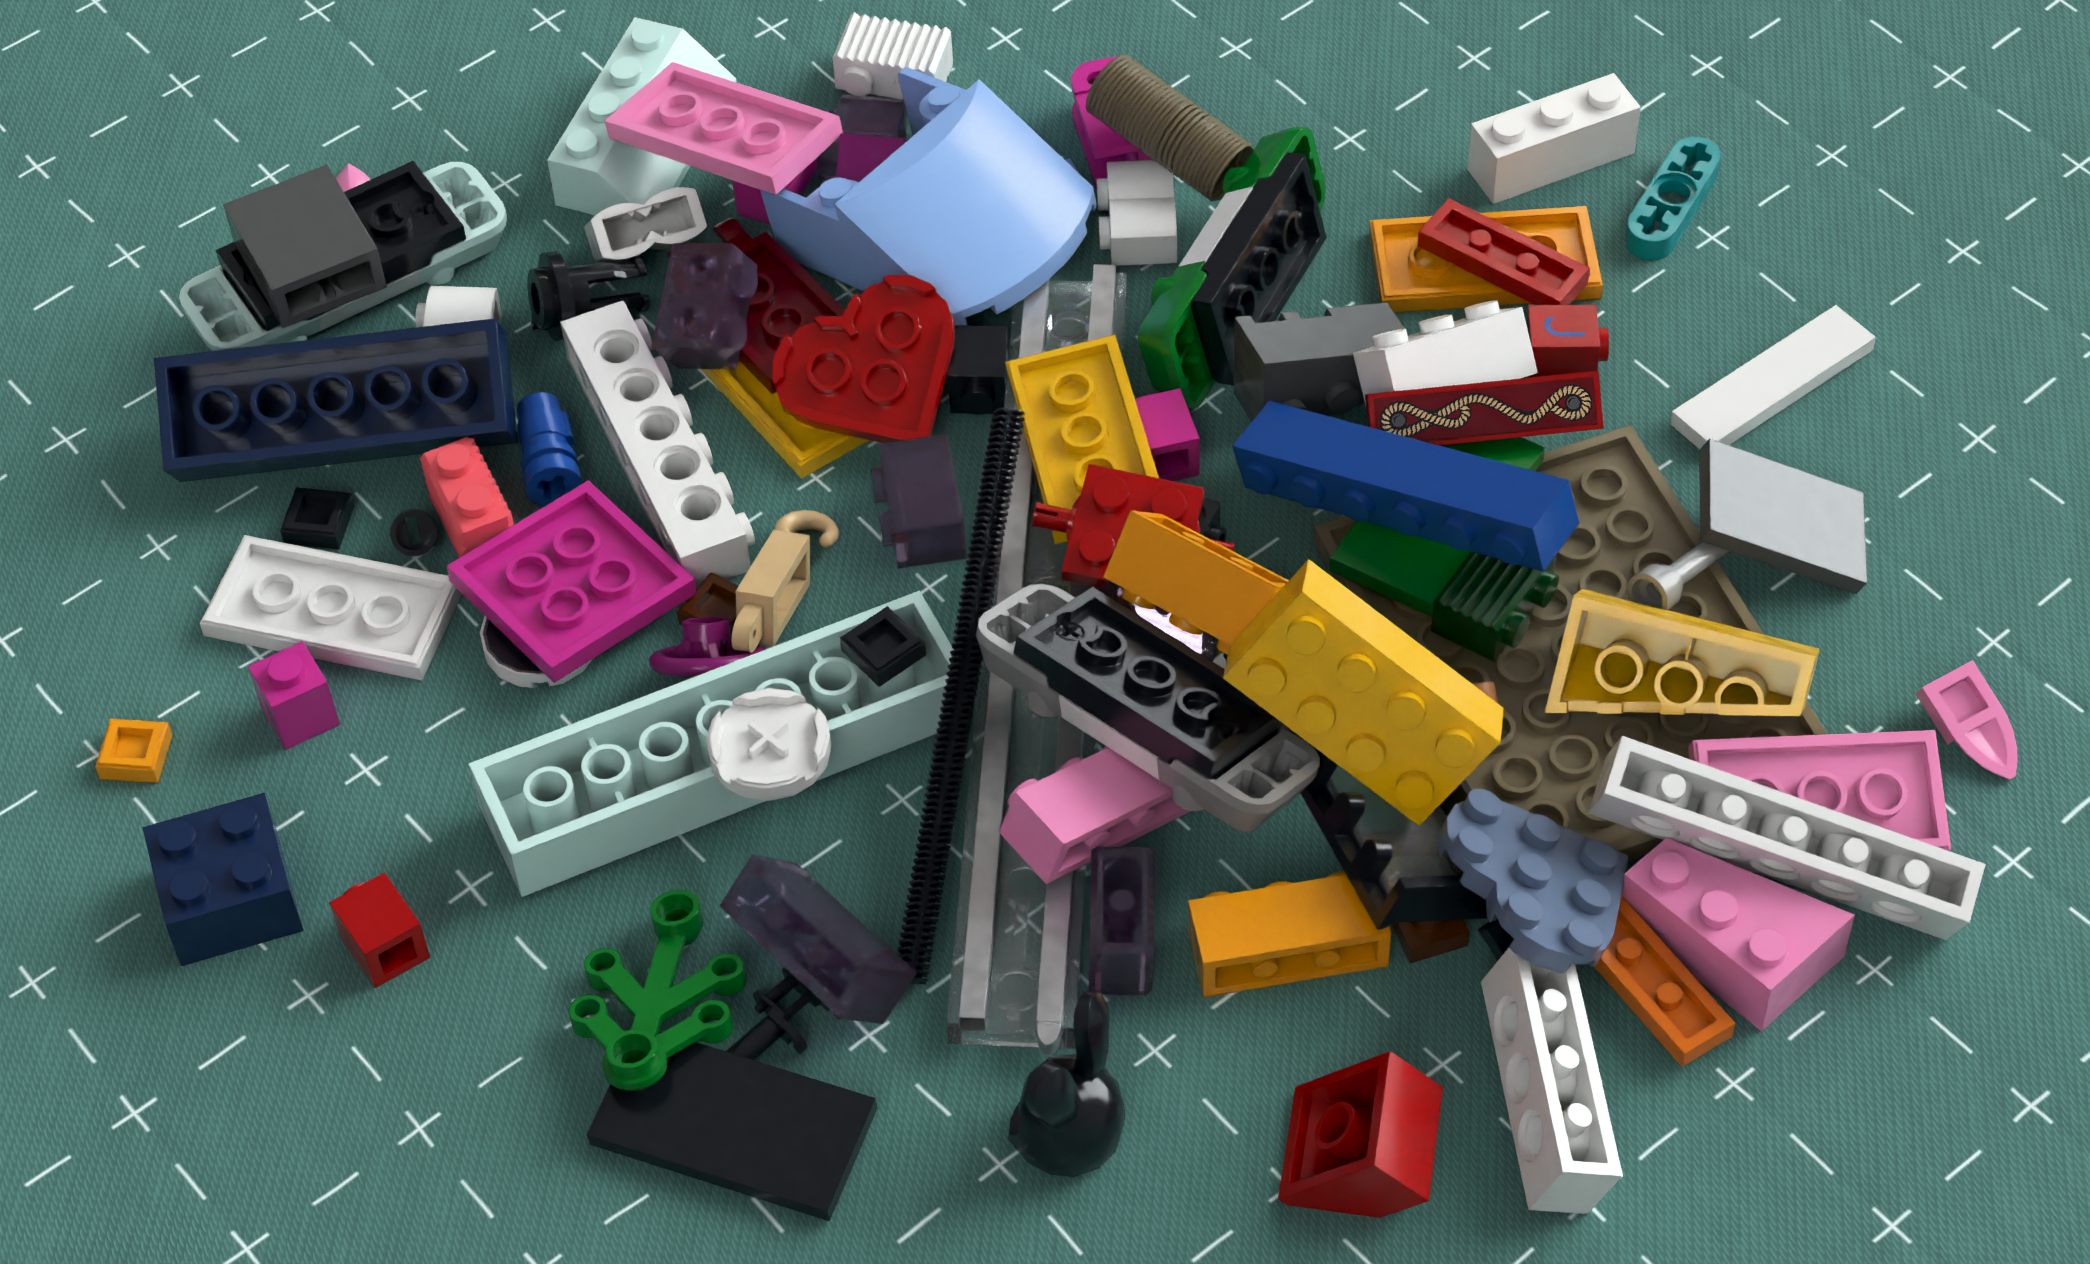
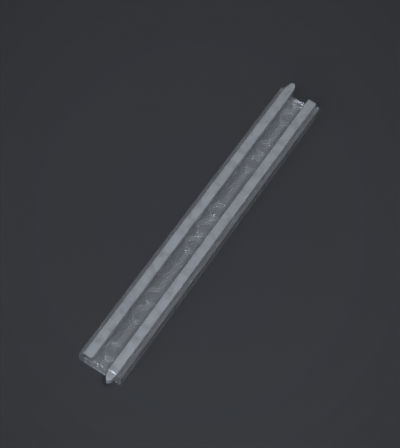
[947,264,1127,1056]

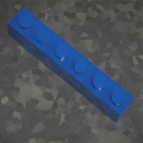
[1232,401,1579,572]

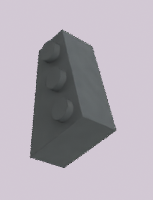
[1234,302,1409,422]

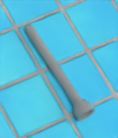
[1627,542,1730,610]

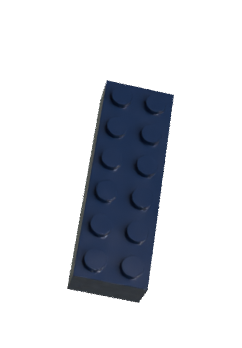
[154,318,518,482]

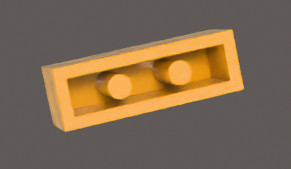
[1103,511,1289,655]
[1188,871,1391,998]

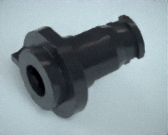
[527,251,650,341]

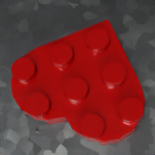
[772,275,955,452]

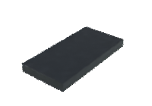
[587,1031,878,1221]

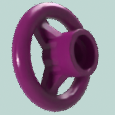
[649,616,766,676]

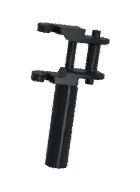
[726,965,847,1060]

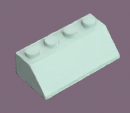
[547,17,737,215]

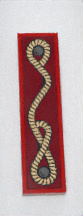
[1365,371,1604,445]

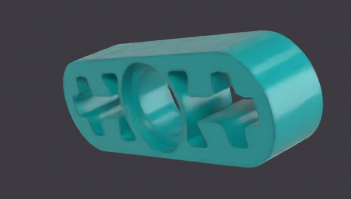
[1625,137,1721,260]

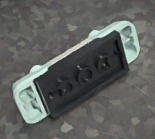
[179,161,507,351]

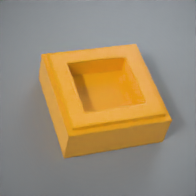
[95,719,173,783]

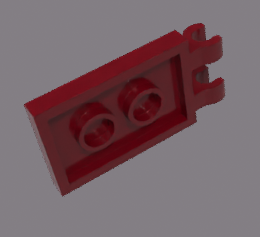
[667,217,845,394]

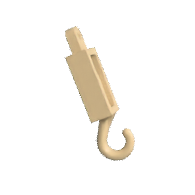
[731,510,839,653]

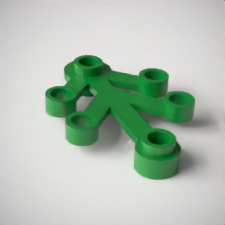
[568,890,747,1090]

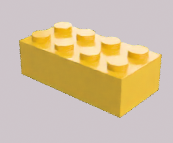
[1223,559,1504,826]

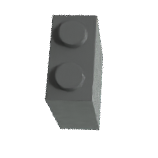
[223,165,387,329]

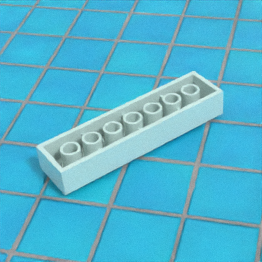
[469,590,972,897]

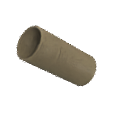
[1085,54,1253,202]

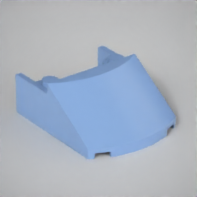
[760,67,1097,325]

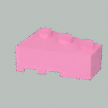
[1621,837,1855,1032]

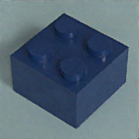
[142,793,303,966]

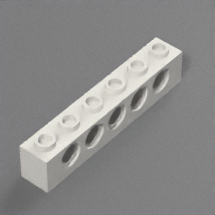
[560,300,755,589]
[1588,736,1986,940]

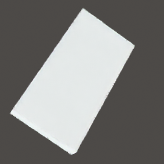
[200,535,462,681]

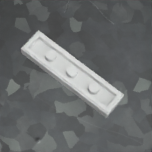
[1670,305,1876,449]

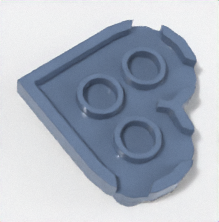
[1437,789,1628,973]

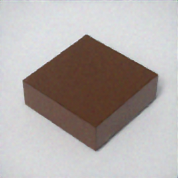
[677,573,738,639]

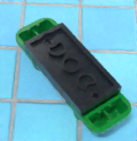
[1138,126,1327,409]

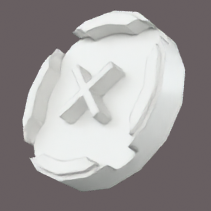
[706,688,832,801]

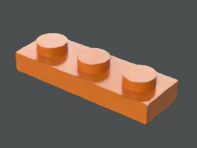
[1593,896,1736,1067]

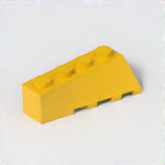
[1545,589,1820,716]

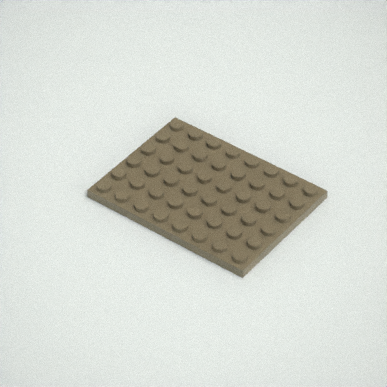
[1313,425,1827,861]

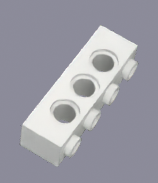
[1481,948,1623,1214]

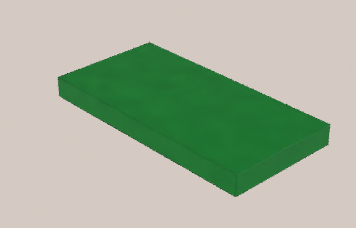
[1329,437,1545,617]

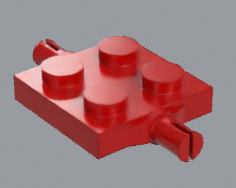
[1032,464,1235,592]

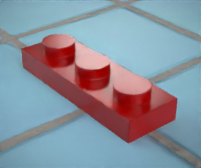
[1417,198,1590,305]

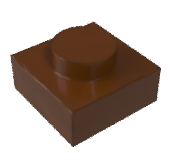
[1392,920,1469,964]

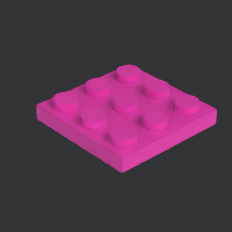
[447,480,696,683]

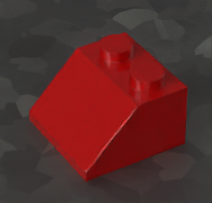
[1278,1051,1443,1218]

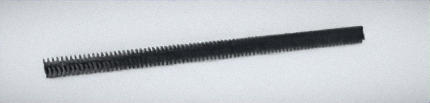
[892,407,1025,985]

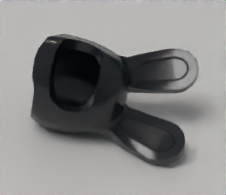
[1008,992,1126,1177]

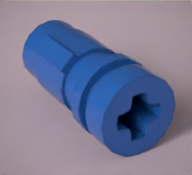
[516,392,582,507]

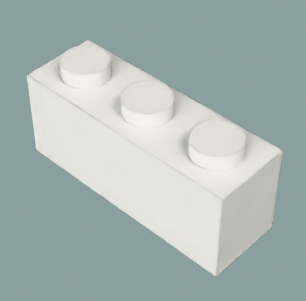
[1467,73,1641,204]
[1353,300,1538,406]

